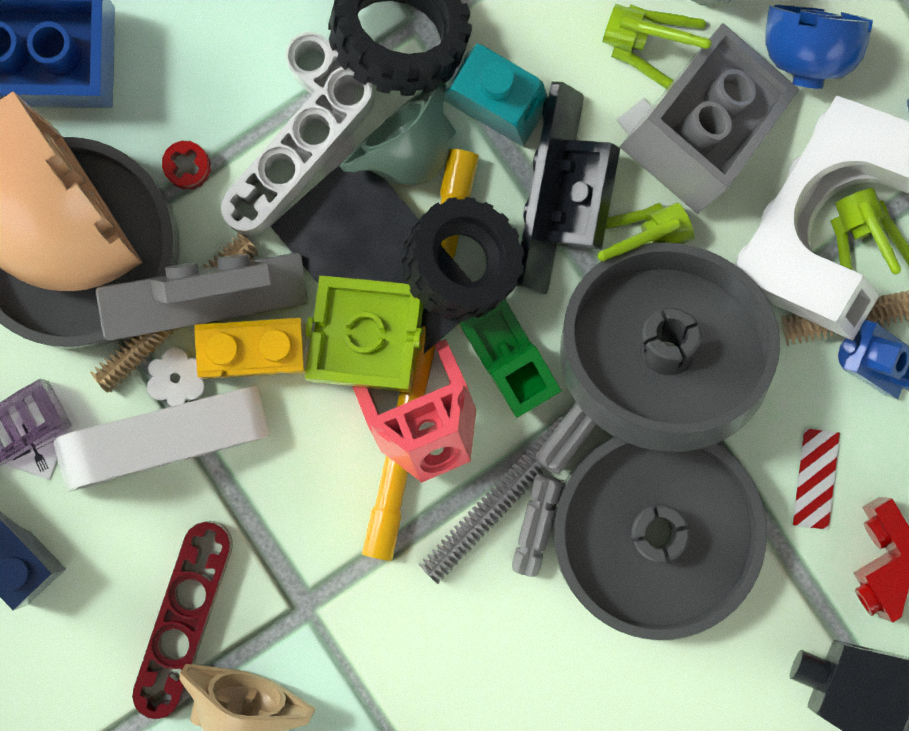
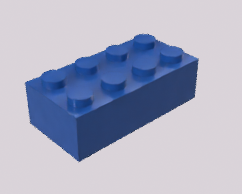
[0,0,115,108]

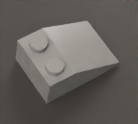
[619,23,800,214]

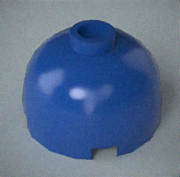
[765,4,873,89]

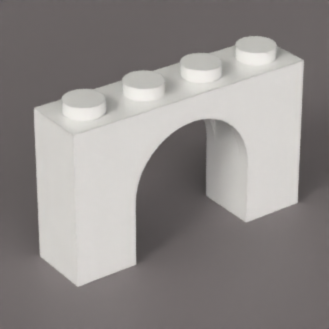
[735,96,909,341]

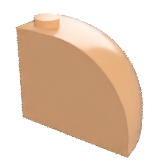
[0,91,143,291]

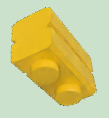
[194,318,308,379]

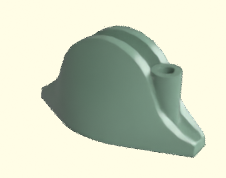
[339,81,456,185]

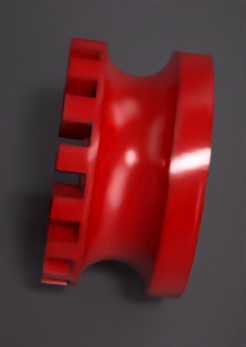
[162,140,211,190]

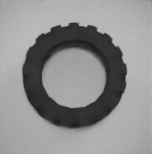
[328,0,472,96]

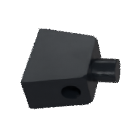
[789,640,909,731]

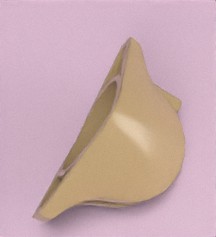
[180,664,316,731]

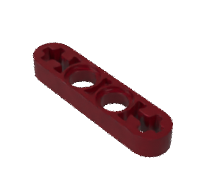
[132,521,233,719]

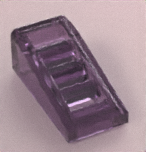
[0,378,73,466]

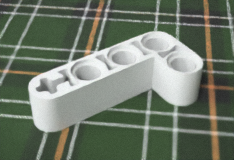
[221,31,374,237]
[53,386,271,492]

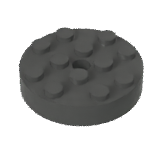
[0,137,179,349]
[560,243,780,452]
[552,436,767,640]

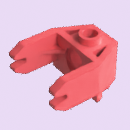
[352,339,477,482]

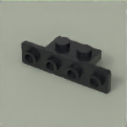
[517,81,621,294]

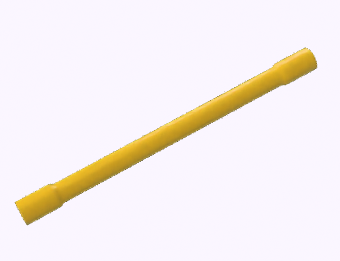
[362,149,479,561]

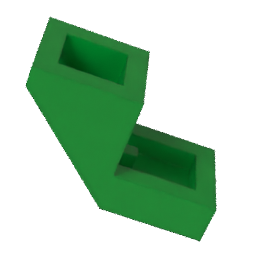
[459,299,562,418]

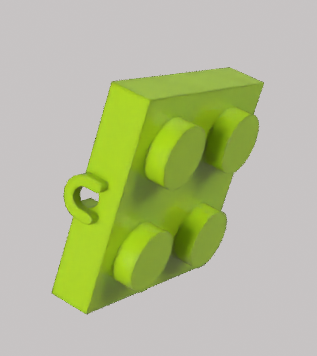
[305,276,424,393]

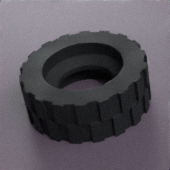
[400,197,524,321]

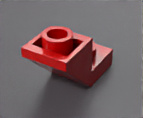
[853,497,909,623]

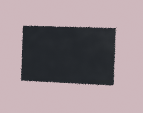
[270,163,472,355]

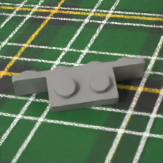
[96,253,308,341]

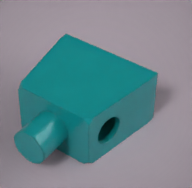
[444,43,548,147]

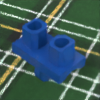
[838,320,909,399]

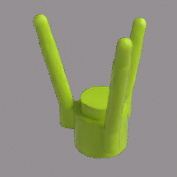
[602,3,712,89]
[830,188,909,275]
[597,202,695,261]

